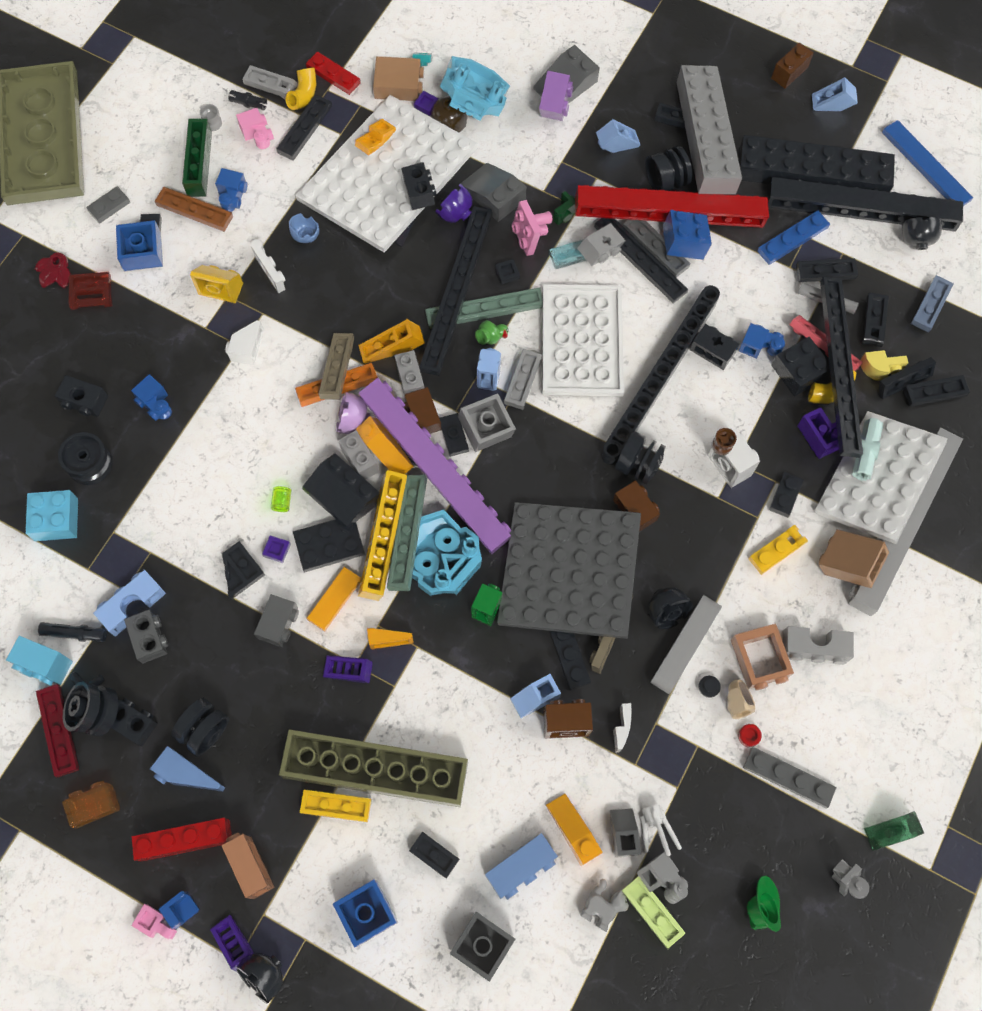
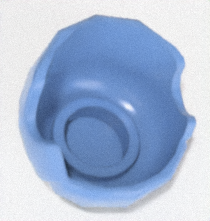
[289,213,319,243]

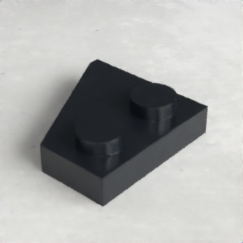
[222,541,265,600]

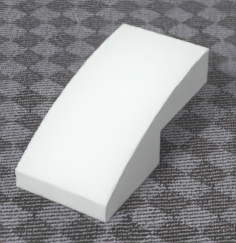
[613,703,631,753]

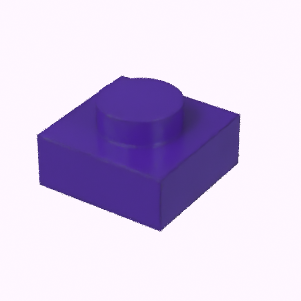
[414,91,439,116]
[262,535,291,563]

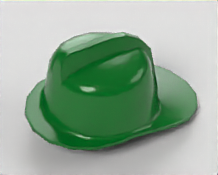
[747,876,781,932]

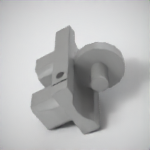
[832,859,870,899]

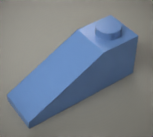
[150,746,225,791]

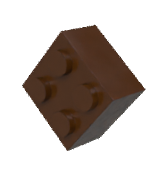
[543,699,593,739]

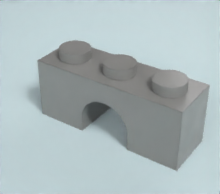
[783,626,854,665]

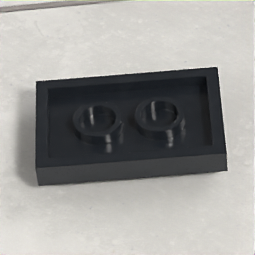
[293,519,365,573]

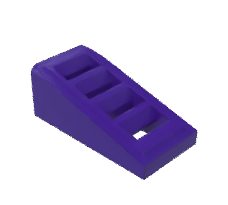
[323,655,373,683]
[210,915,254,972]

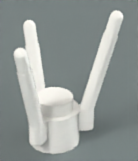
[640,805,682,856]

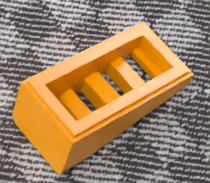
[367,628,414,649]

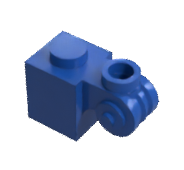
[215,168,248,212]
[739,323,785,359]
[131,374,172,421]

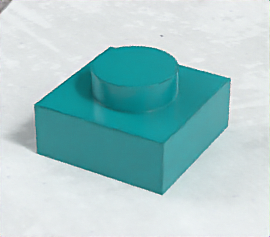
[413,52,432,66]

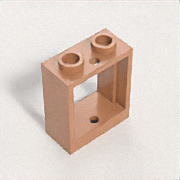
[731,623,794,691]
[222,833,275,899]

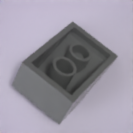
[533,44,600,104]
[460,163,527,222]

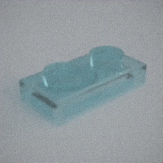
[549,240,587,269]

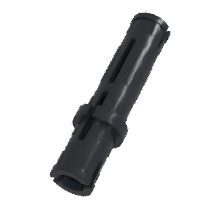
[38,622,107,642]

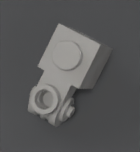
[636,852,688,904]

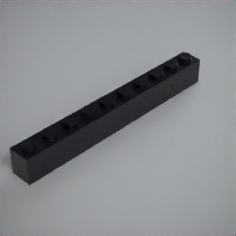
[767,177,963,232]

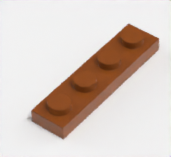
[155,187,233,232]

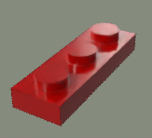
[306,52,361,95]

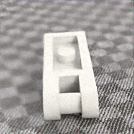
[251,239,286,293]

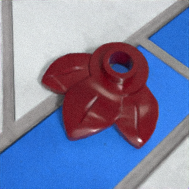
[35,252,71,288]

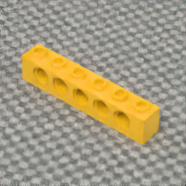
[358,470,407,601]

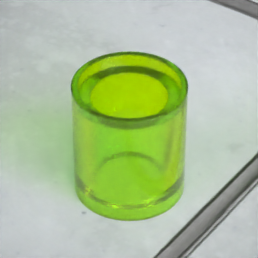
[271,486,292,512]

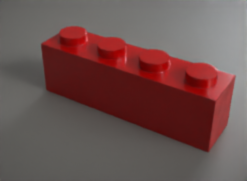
[132,818,232,862]

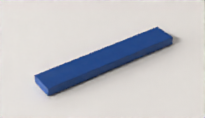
[882,120,973,206]

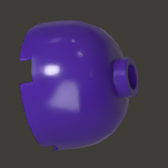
[435,184,472,223]

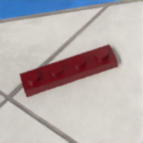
[36,684,79,777]

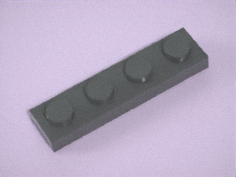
[623,220,691,278]
[743,747,837,809]

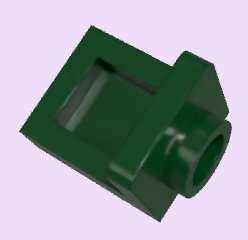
[553,191,575,225]

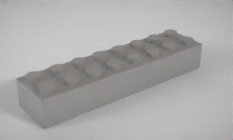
[676,65,742,194]

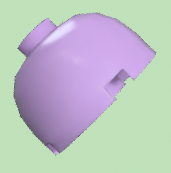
[336,392,370,434]

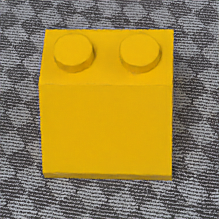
[190,265,243,303]

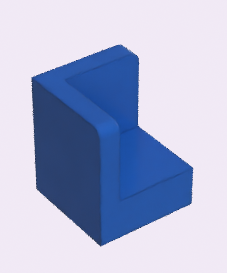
[159,891,200,929]

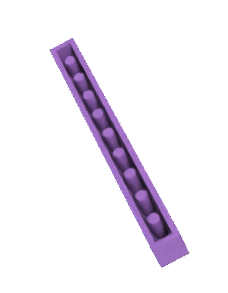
[359,378,511,554]

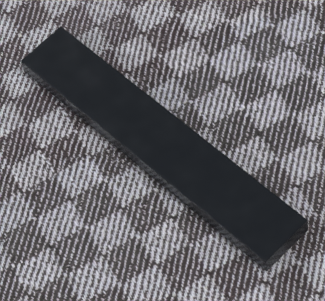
[594,218,688,304]

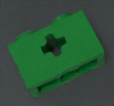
[471,584,502,626]

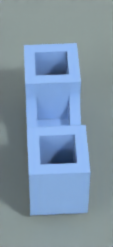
[93,570,166,636]

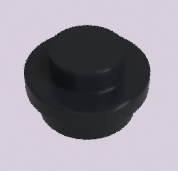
[698,675,721,698]

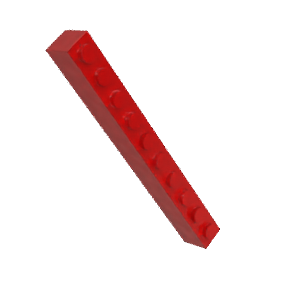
[575,185,769,228]

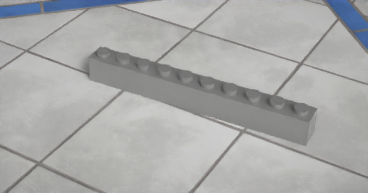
[848,427,963,616]

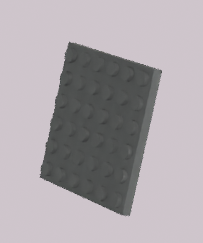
[497,502,641,639]

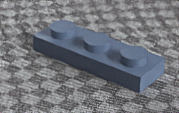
[911,275,954,332]

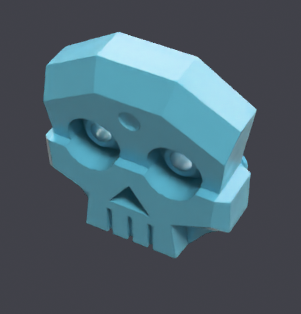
[440,56,510,121]
[412,510,482,596]

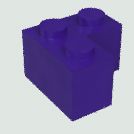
[797,407,839,459]

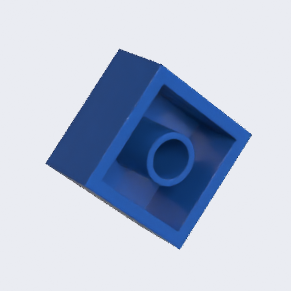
[663,210,712,260]
[116,220,163,271]
[333,879,398,948]

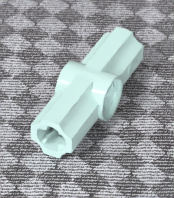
[853,418,883,481]

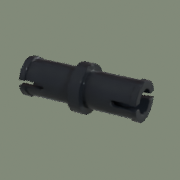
[228,90,267,110]

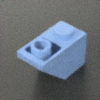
[510,674,561,718]

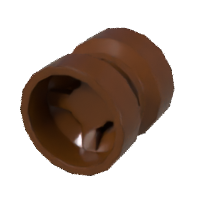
[712,428,737,455]

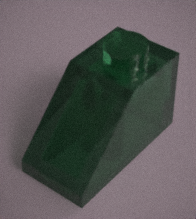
[864,811,924,851]

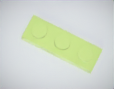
[621,876,685,949]

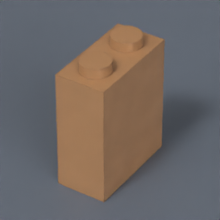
[373,56,424,101]
[819,530,889,588]

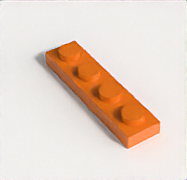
[295,363,378,407]

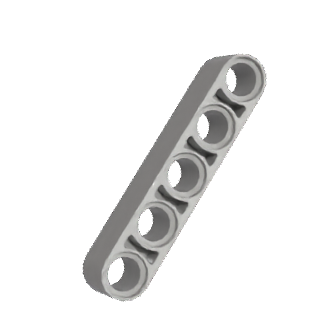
[650,595,722,694]

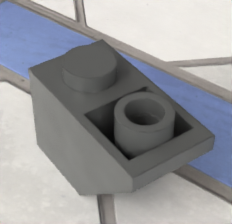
[610,808,641,857]

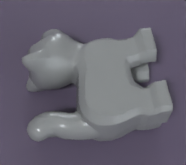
[580,879,629,932]

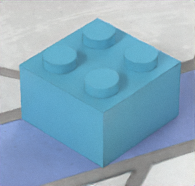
[26,490,78,541]
[6,636,73,686]

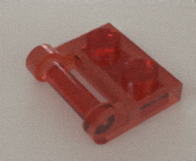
[69,272,112,310]

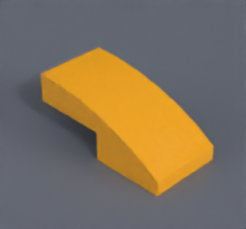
[355,119,396,155]

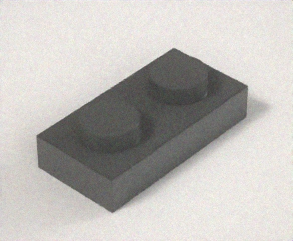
[86,186,131,224]

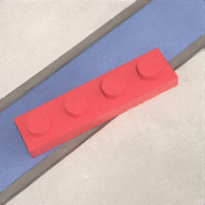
[789,315,863,371]

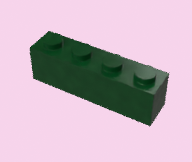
[182,119,212,197]

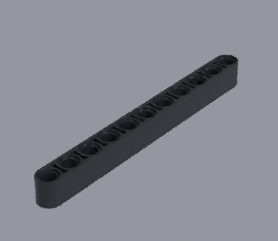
[602,285,720,465]

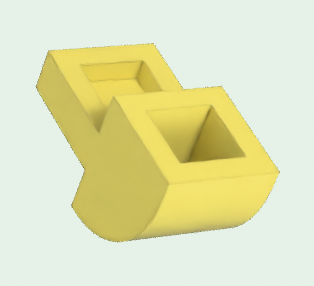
[861,350,908,381]

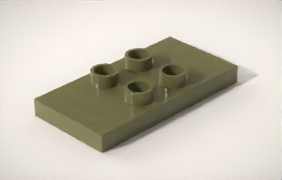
[0,61,84,206]

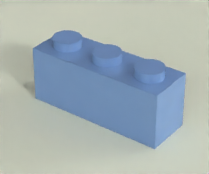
[485,833,558,900]

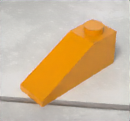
[359,319,425,364]
[356,416,414,474]
[546,794,603,866]

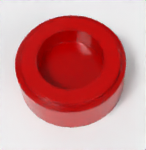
[738,724,762,747]

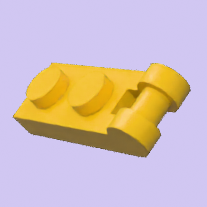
[748,525,808,575]

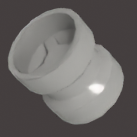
[200,104,222,131]

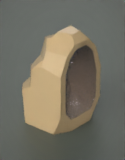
[727,679,755,719]

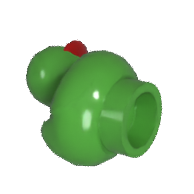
[475,320,509,345]

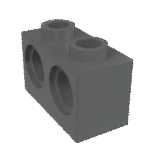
[124,610,168,664]

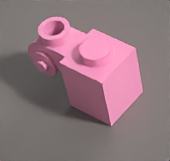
[236,108,274,149]

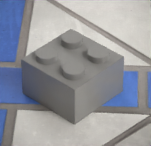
[458,394,516,452]

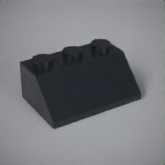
[302,453,380,529]

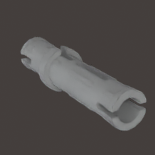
[798,282,859,315]

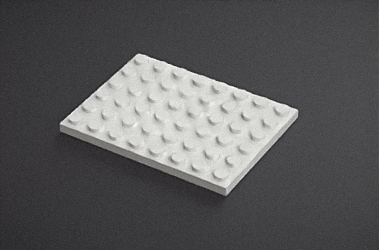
[295,95,478,253]

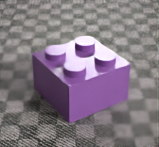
[539,71,574,121]

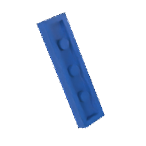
[757,211,830,265]

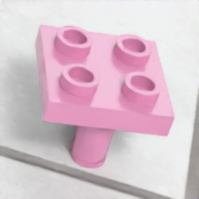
[512,200,552,256]

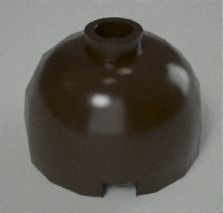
[431,96,468,133]

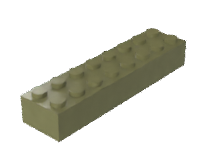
[279,730,468,808]

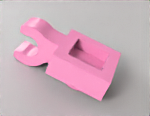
[131,904,177,939]

